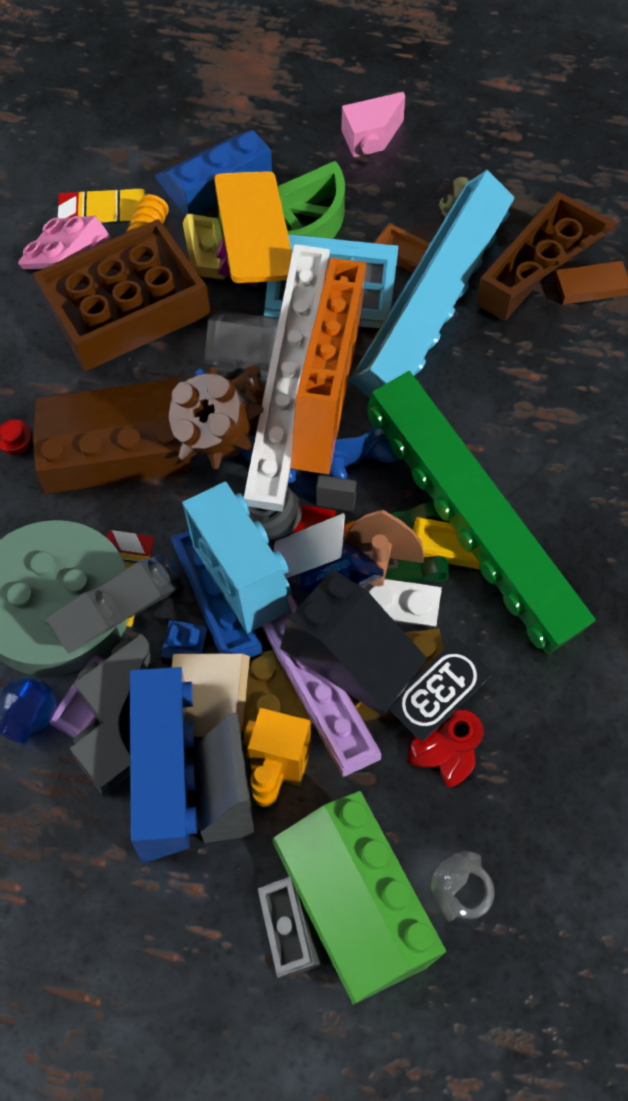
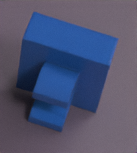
[161,620,209,664]

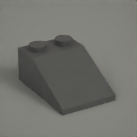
[187,713,255,843]

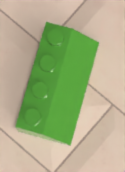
[272,791,447,1005]

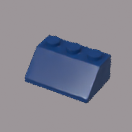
[155,130,272,216]

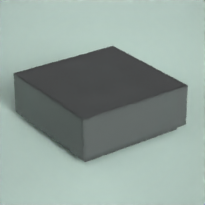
[316,475,357,511]

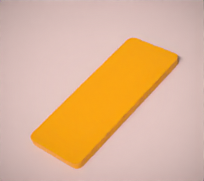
[215,171,292,283]

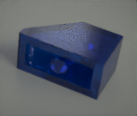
[300,540,384,593]

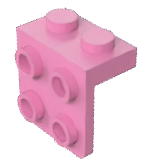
[18,216,112,269]

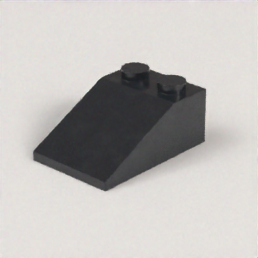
[280,569,427,716]

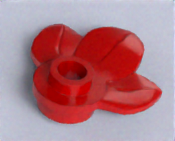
[407,710,484,788]

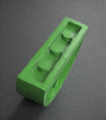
[219,161,345,239]

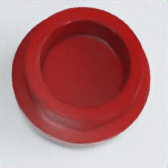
[0,420,32,456]

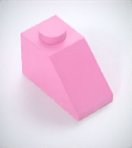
[342,92,405,157]

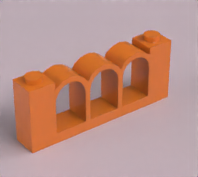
[291,258,367,474]

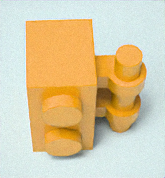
[243,708,311,807]

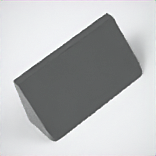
[258,877,330,977]

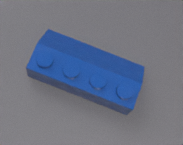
[130,667,197,862]

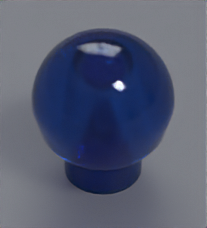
[0,676,57,746]

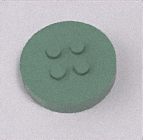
[0,520,129,676]

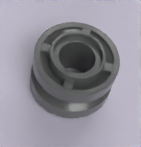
[248,486,303,540]

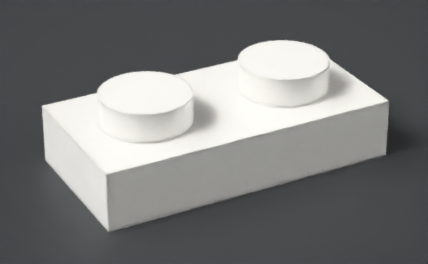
[362,576,442,628]

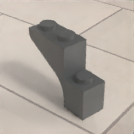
[46,554,183,654]
[69,634,150,796]

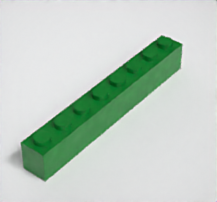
[367,370,596,656]

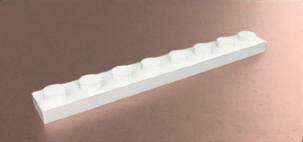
[244,244,330,512]

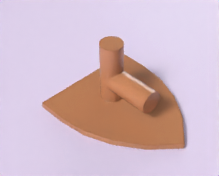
[346,509,424,587]

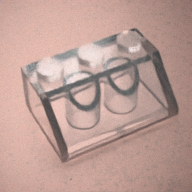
[205,311,279,377]

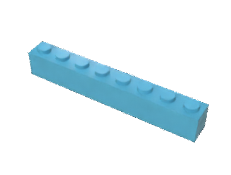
[349,170,515,399]

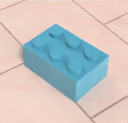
[182,481,292,634]

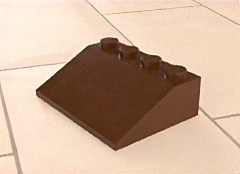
[33,219,211,372]
[33,378,193,494]

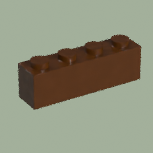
[476,191,617,321]

